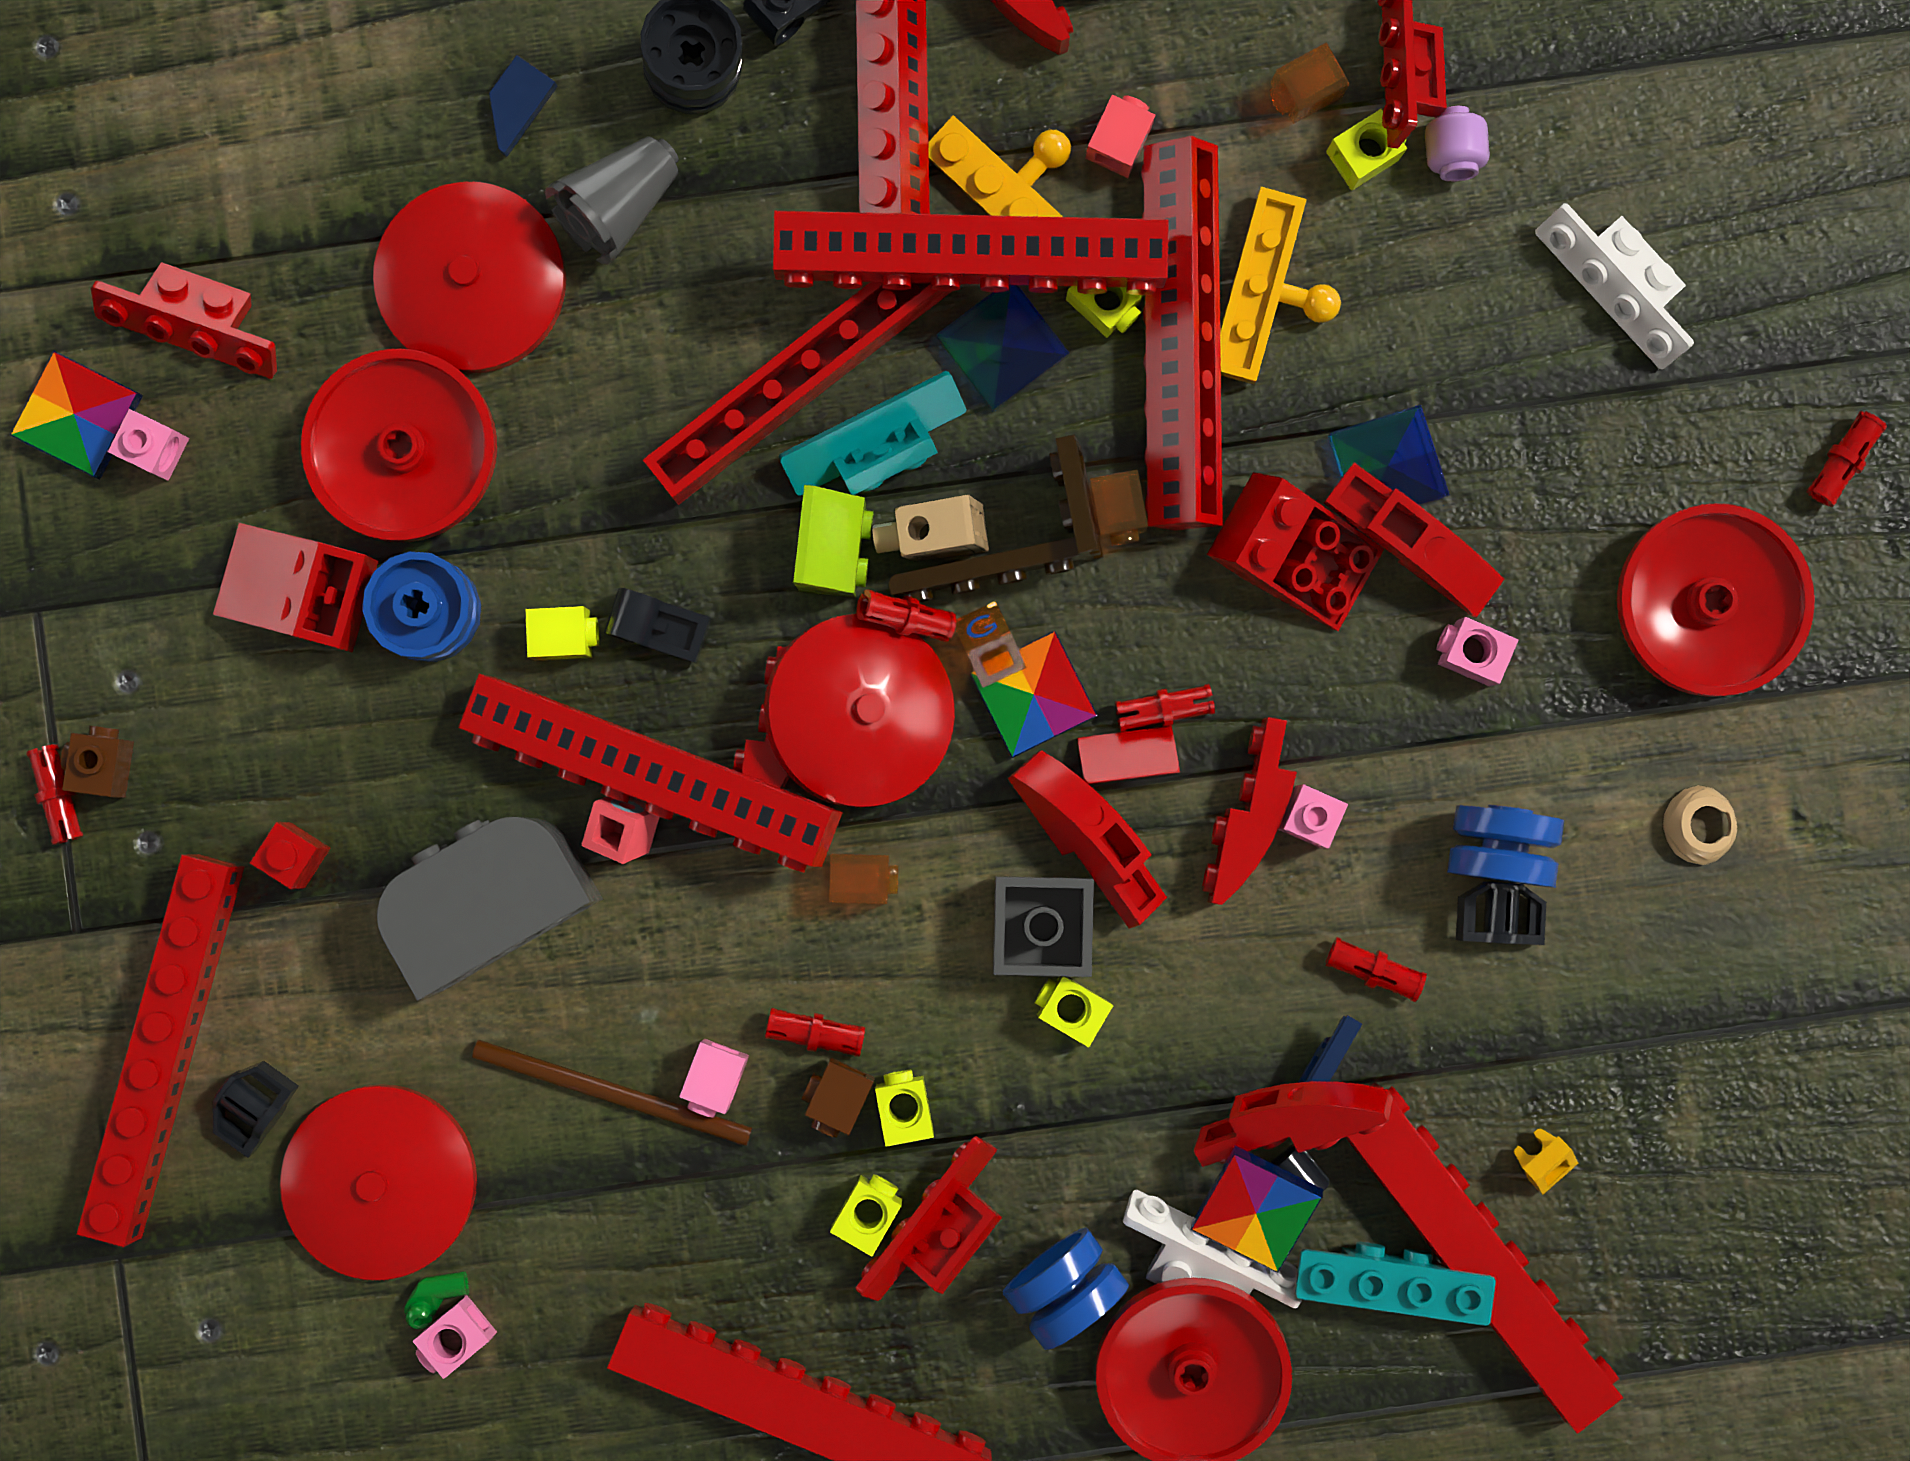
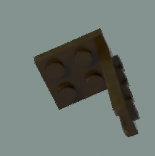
[889,434,1104,603]

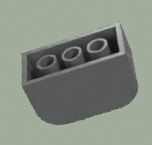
[377,817,603,1001]

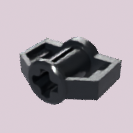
[1456,882,1547,945]
[212,1061,299,1158]

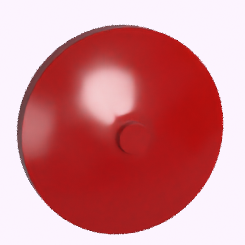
[373,182,566,374]
[301,349,497,543]
[1617,503,1815,697]
[764,614,955,807]
[280,1084,477,1280]
[1096,1277,1292,1461]

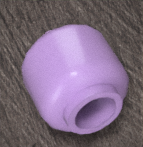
[1425,106,1490,182]

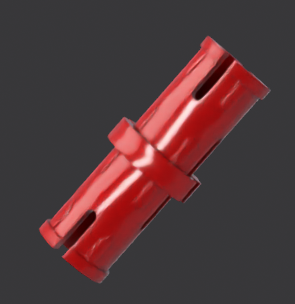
[1807,411,1887,507]
[856,589,956,642]
[1115,684,1215,732]
[26,744,84,845]
[1325,937,1427,1002]
[765,1008,865,1057]

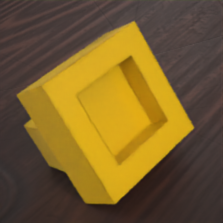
[1514,1129,1579,1195]

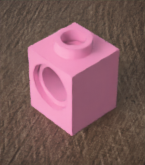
[108,409,189,481]
[1436,617,1518,687]
[1278,784,1348,849]
[680,1039,749,1118]
[413,1295,497,1379]

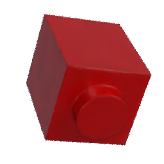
[250,822,331,889]

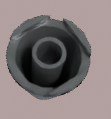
[545,137,679,265]

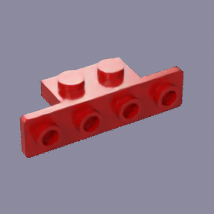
[1377,0,1447,149]
[91,262,277,379]
[855,1136,1002,1301]

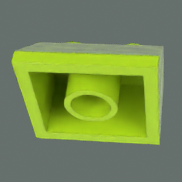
[793,485,874,598]

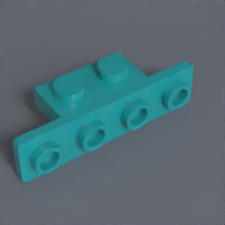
[779,371,966,495]
[1295,1242,1496,1326]

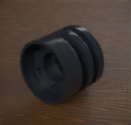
[640,0,742,114]

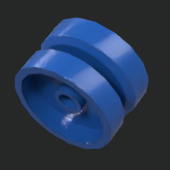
[362,552,481,662]
[1447,805,1564,888]
[1003,1227,1129,1350]

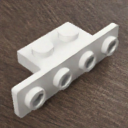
[1535,203,1694,369]
[1123,1190,1302,1308]

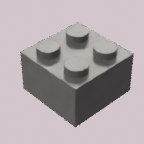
[993,876,1094,977]

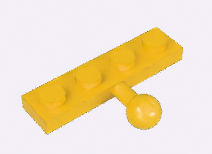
[928,115,1071,217]
[1220,187,1341,385]

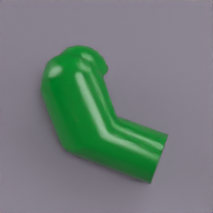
[404,1271,469,1329]

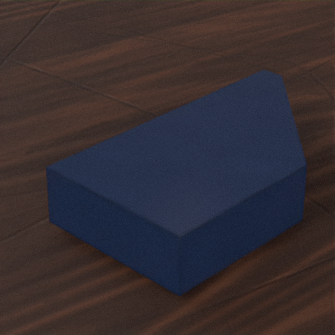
[489,55,558,157]
[1298,1015,1362,1083]

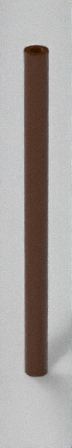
[472,1040,752,1146]

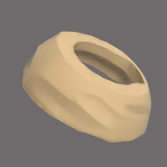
[1663,785,1737,865]

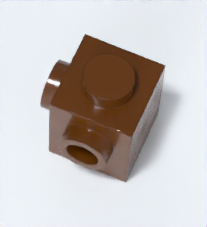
[61,725,134,798]
[801,1057,875,1138]

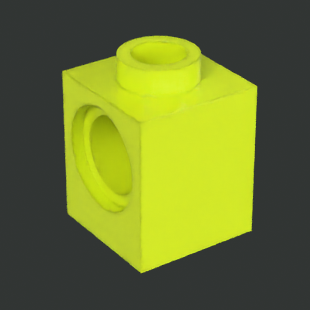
[1326,109,1407,191]
[1066,286,1142,338]
[525,606,599,661]
[1034,976,1113,1047]
[875,1070,934,1147]
[830,1174,902,1256]

